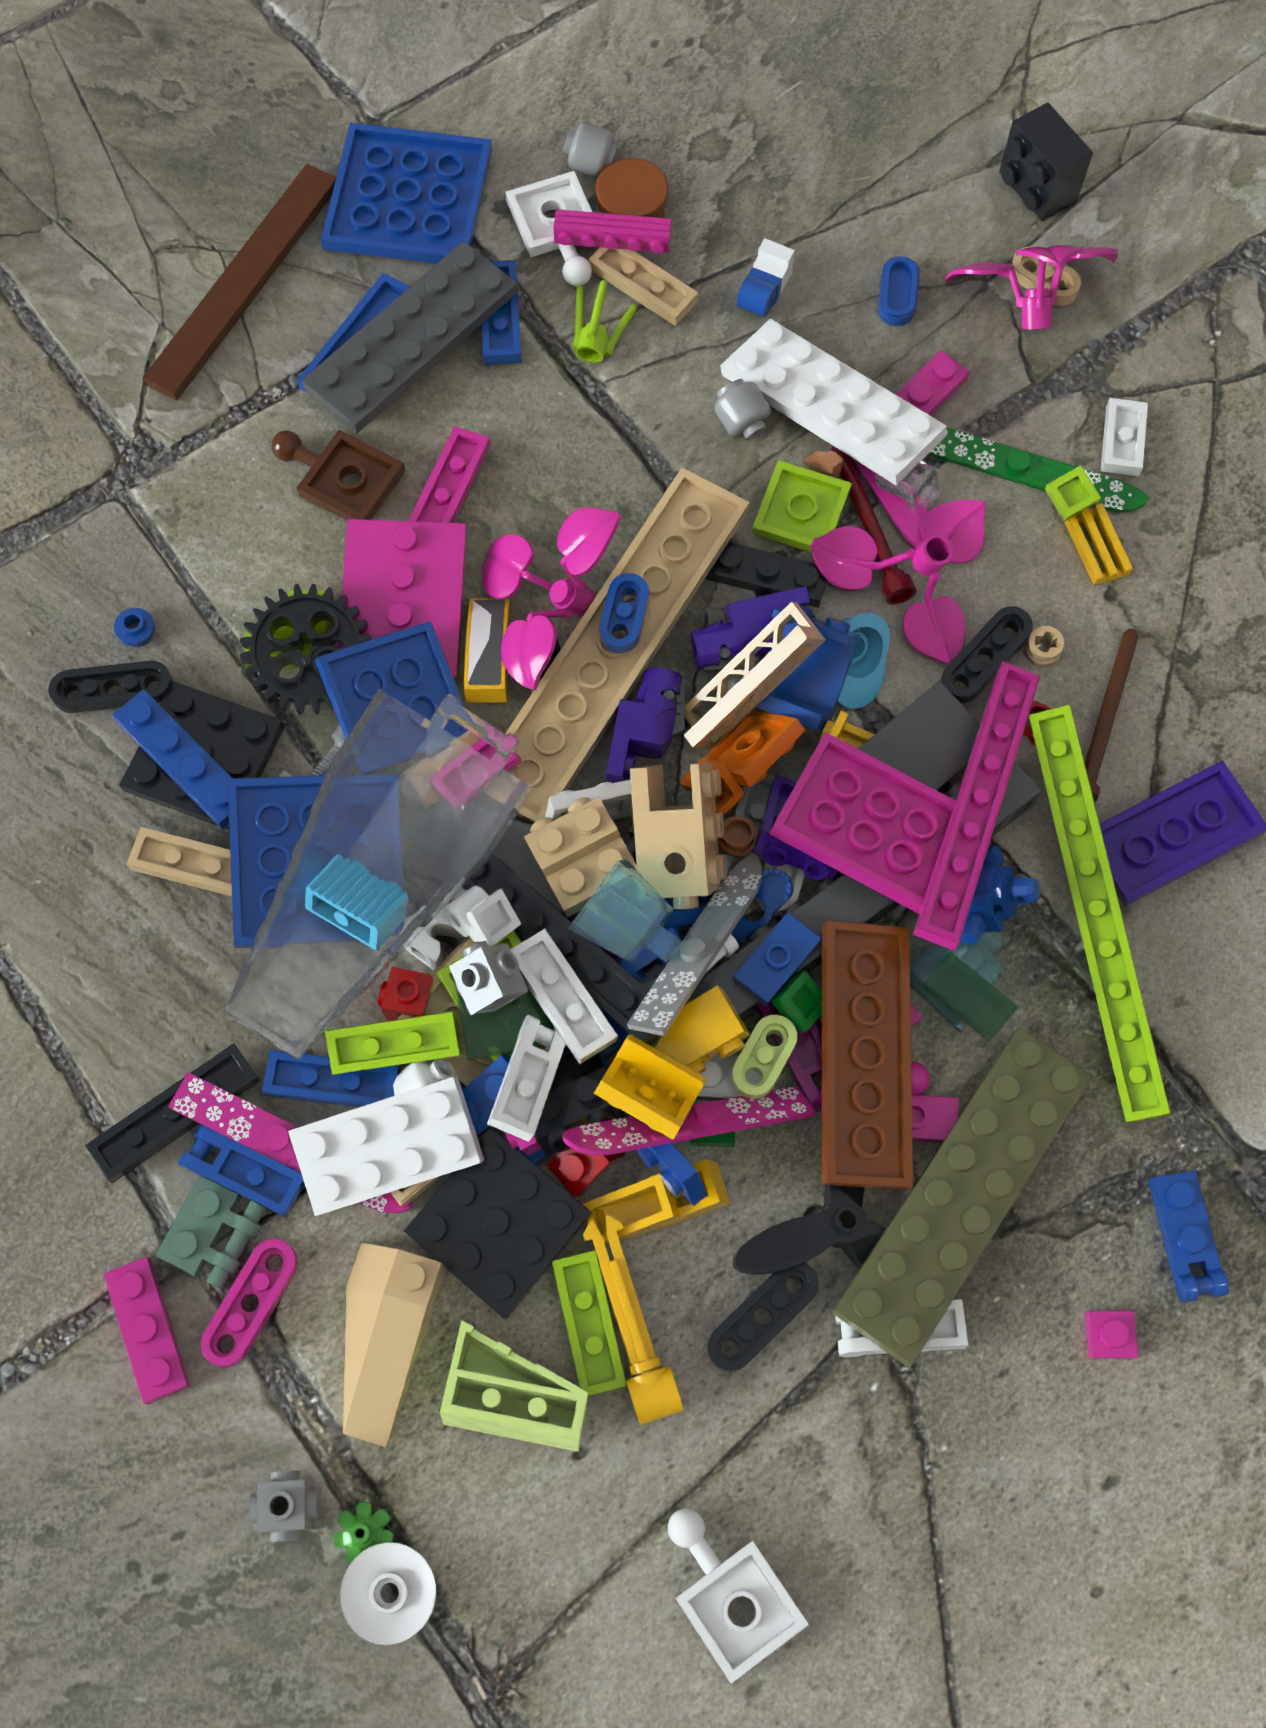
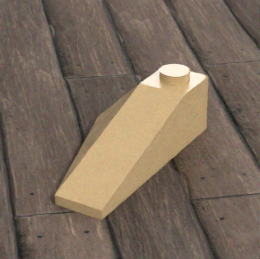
[343,1243,447,1448]

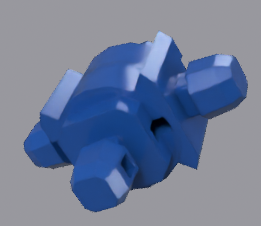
[960,845,1041,945]

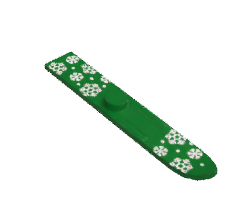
[928,427,1148,513]

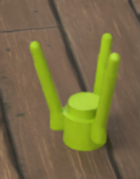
[572,280,637,363]

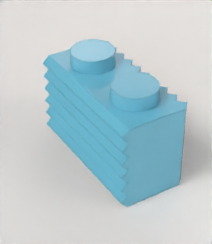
[305,854,408,951]

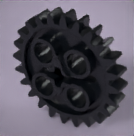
[240,584,372,715]

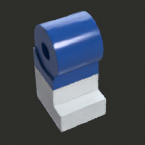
[736,238,795,318]

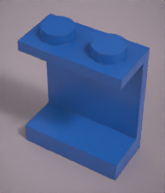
[756,605,861,731]

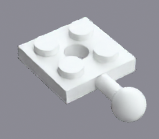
[506,171,592,286]
[668,1508,809,1684]

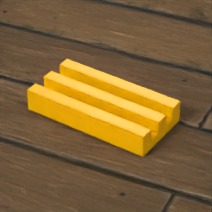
[1063,503,1133,586]

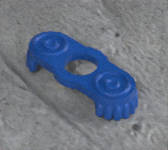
[731,868,794,946]

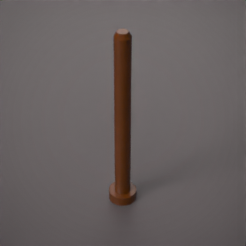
[1085,629,1139,802]

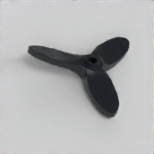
[732,1185,886,1275]

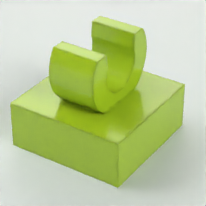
[1045,465,1101,522]

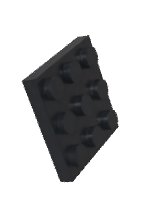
[119,681,285,830]
[404,1127,592,1319]

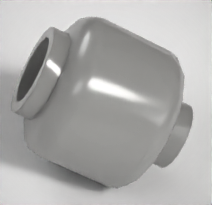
[562,122,618,178]
[714,378,771,439]

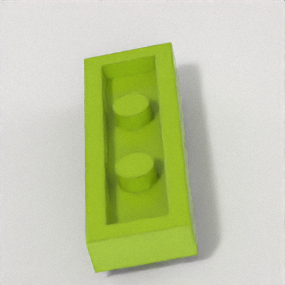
[325,1010,463,1075]
[552,1250,627,1397]

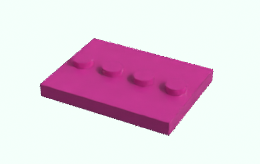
[338,519,467,681]
[769,732,956,914]

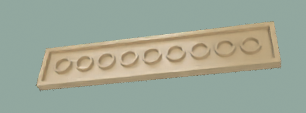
[481,468,750,825]

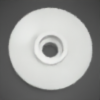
[340,1543,436,1645]

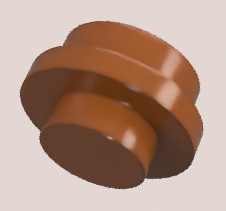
[718,816,758,857]

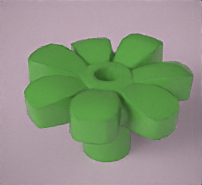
[334,1502,394,1563]

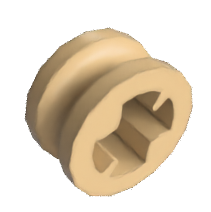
[1025,626,1065,667]

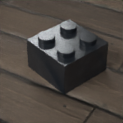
[999,102,1093,222]

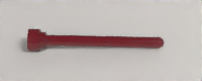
[831,446,917,605]

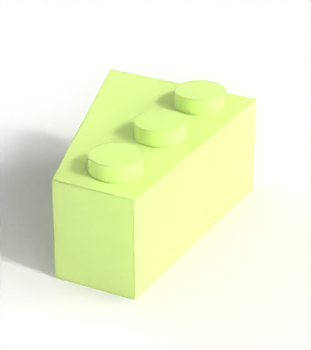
[440,1320,588,1452]

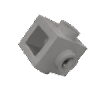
[450,941,529,1015]
[249,1471,320,1542]

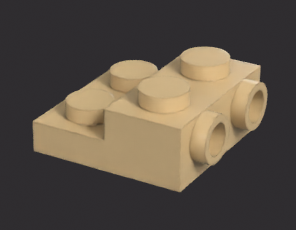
[524,797,638,917]

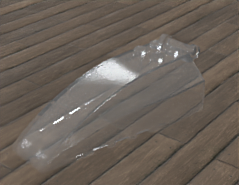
[224,689,534,1060]

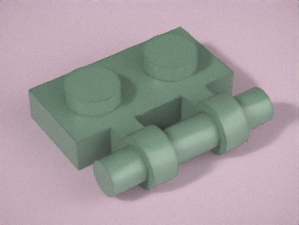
[155,1175,266,1290]

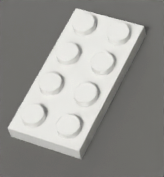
[288,1075,485,1216]

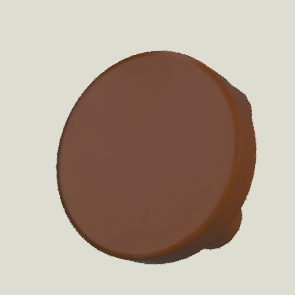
[596,158,668,218]

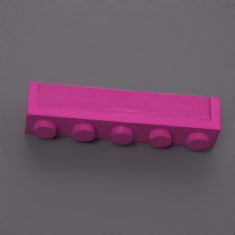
[553,209,672,253]

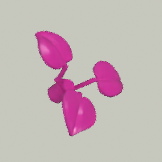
[945,245,1118,329]
[811,500,986,664]
[482,507,622,690]

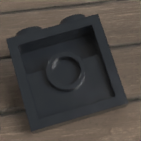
[534,1052,627,1156]

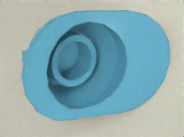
[838,612,890,709]

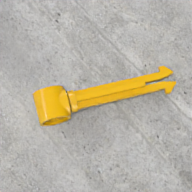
[583,1215,684,1426]

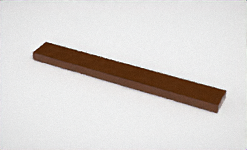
[143,164,336,401]

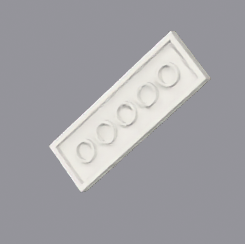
[720,319,947,485]

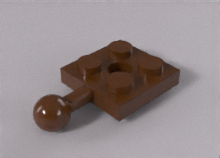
[271,430,405,520]

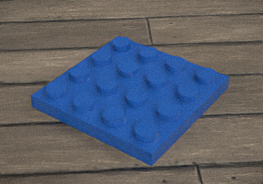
[321,122,492,264]
[228,773,407,948]

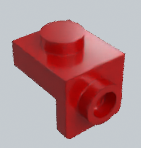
[378,967,433,1021]
[547,1148,625,1197]

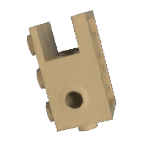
[630,761,727,909]

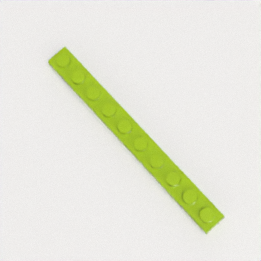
[1029,704,1171,1124]

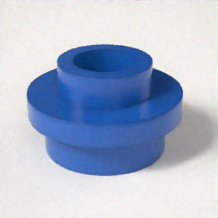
[114,608,155,647]

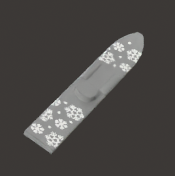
[627,853,763,1036]

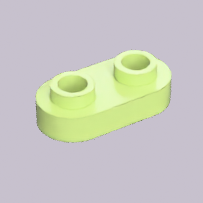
[732,1015,797,1099]

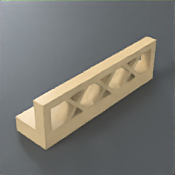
[684,602,826,748]

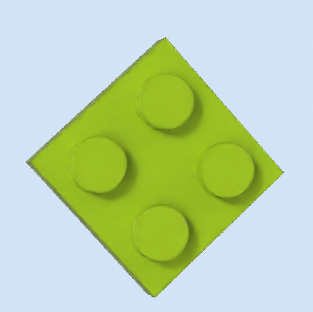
[752,460,852,553]

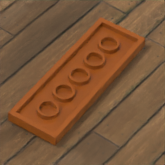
[822,920,913,1190]

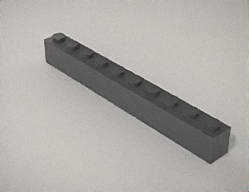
[685,761,1042,1021]

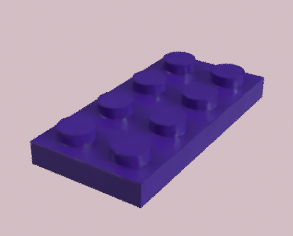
[1100,760,1266,907]

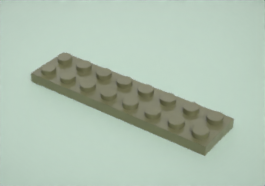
[832,1027,1092,1368]

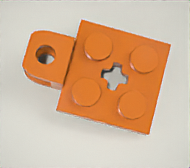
[680,709,805,815]

